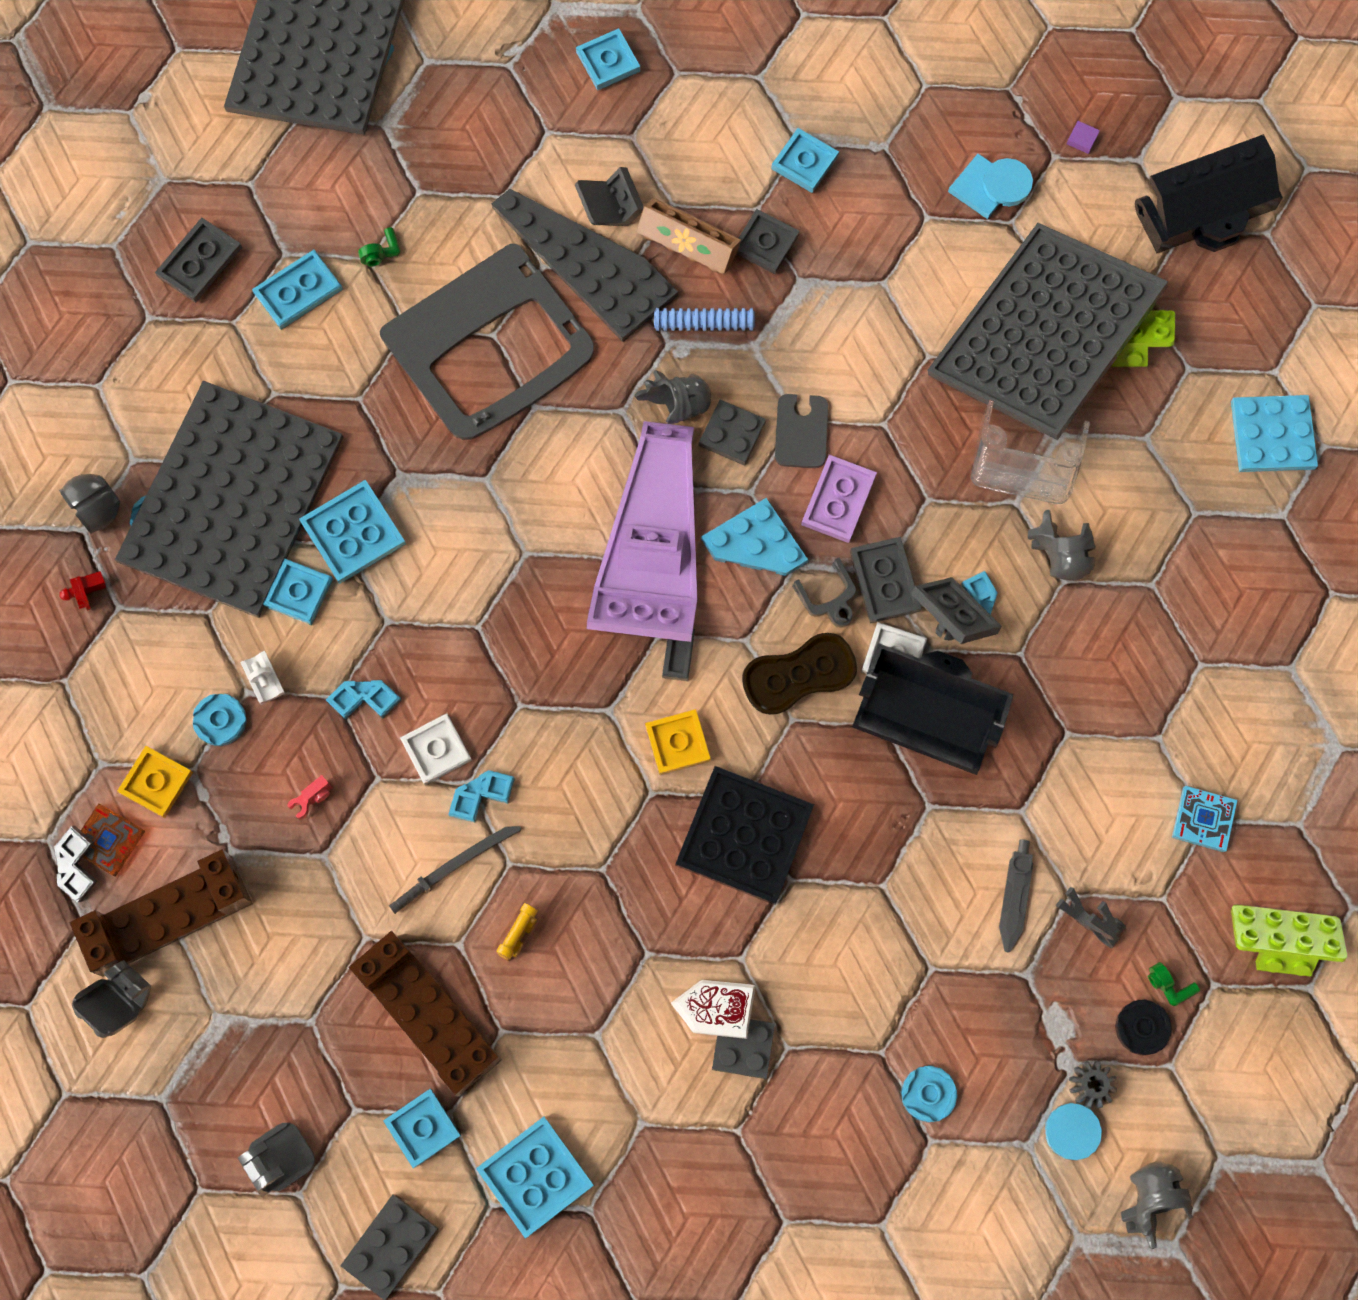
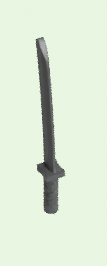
[389,826,521,914]

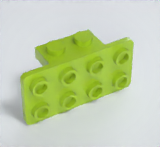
[1111,310,1175,367]
[1231,905,1347,976]

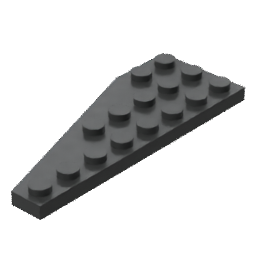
[491,189,678,342]

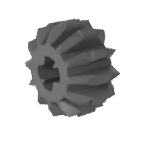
[1069,1061,1117,1109]

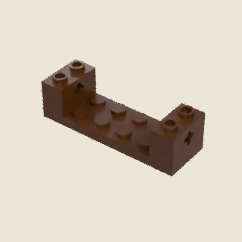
[69,849,253,977]
[349,930,502,1097]

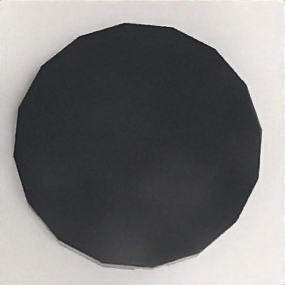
[1115,999,1172,1056]

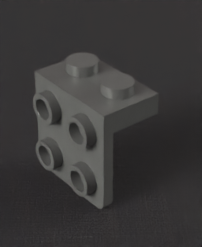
[575,167,644,226]

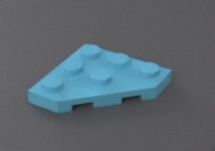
[701,498,808,576]

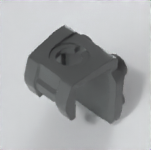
[72,960,151,1038]
[238,1123,315,1196]

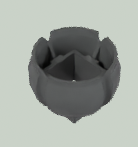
[59,474,121,533]

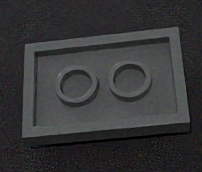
[155,218,242,303]
[850,537,921,623]
[340,1194,438,1300]

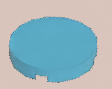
[983,158,1033,207]
[192,694,247,746]
[901,1066,957,1123]
[1045,1103,1102,1160]

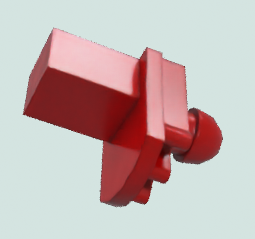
[59,571,106,611]

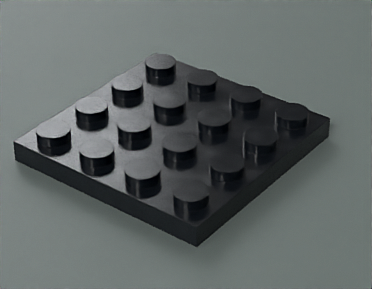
[675,766,814,905]

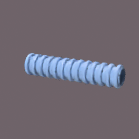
[654,308,755,331]

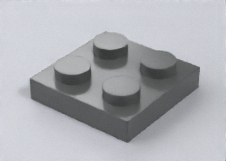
[737,209,800,274]
[699,399,766,466]
[712,1019,775,1079]

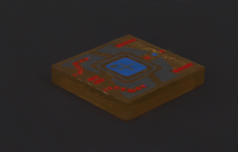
[81,803,145,877]

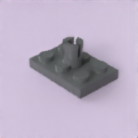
[912,577,1002,644]

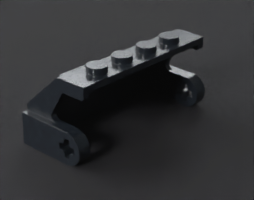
[1135,134,1283,253]
[852,643,1014,775]

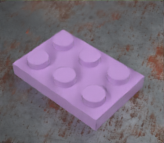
[801,455,877,543]

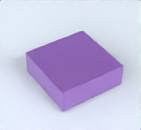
[1067,121,1100,154]

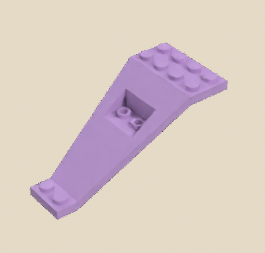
[587,421,697,642]

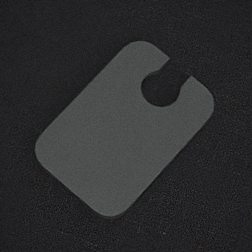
[775,394,828,468]

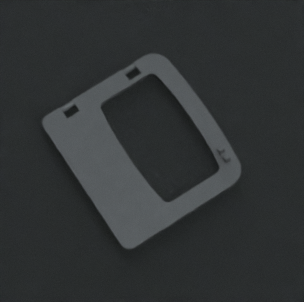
[380,244,594,440]

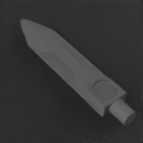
[999,839,1033,953]

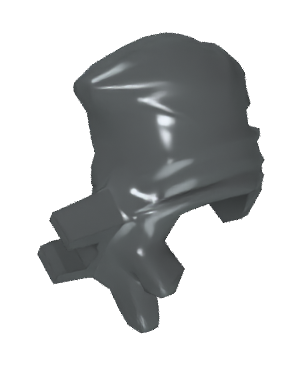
[635,370,711,424]
[1028,510,1096,581]
[1121,1161,1194,1249]

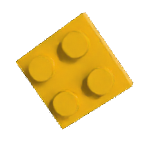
[645,709,711,775]
[117,746,193,818]

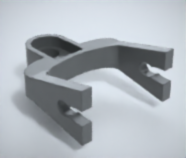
[792,557,856,628]
[1055,887,1126,948]

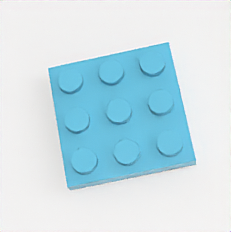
[1231,395,1318,472]
[299,480,406,584]
[476,1116,594,1239]

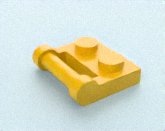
[496,903,538,961]

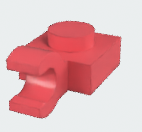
[287,775,333,820]

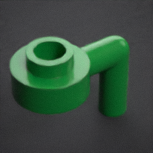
[358,227,400,267]
[1148,962,1200,1006]

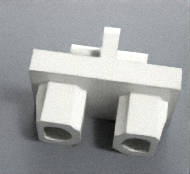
[240,651,285,705]

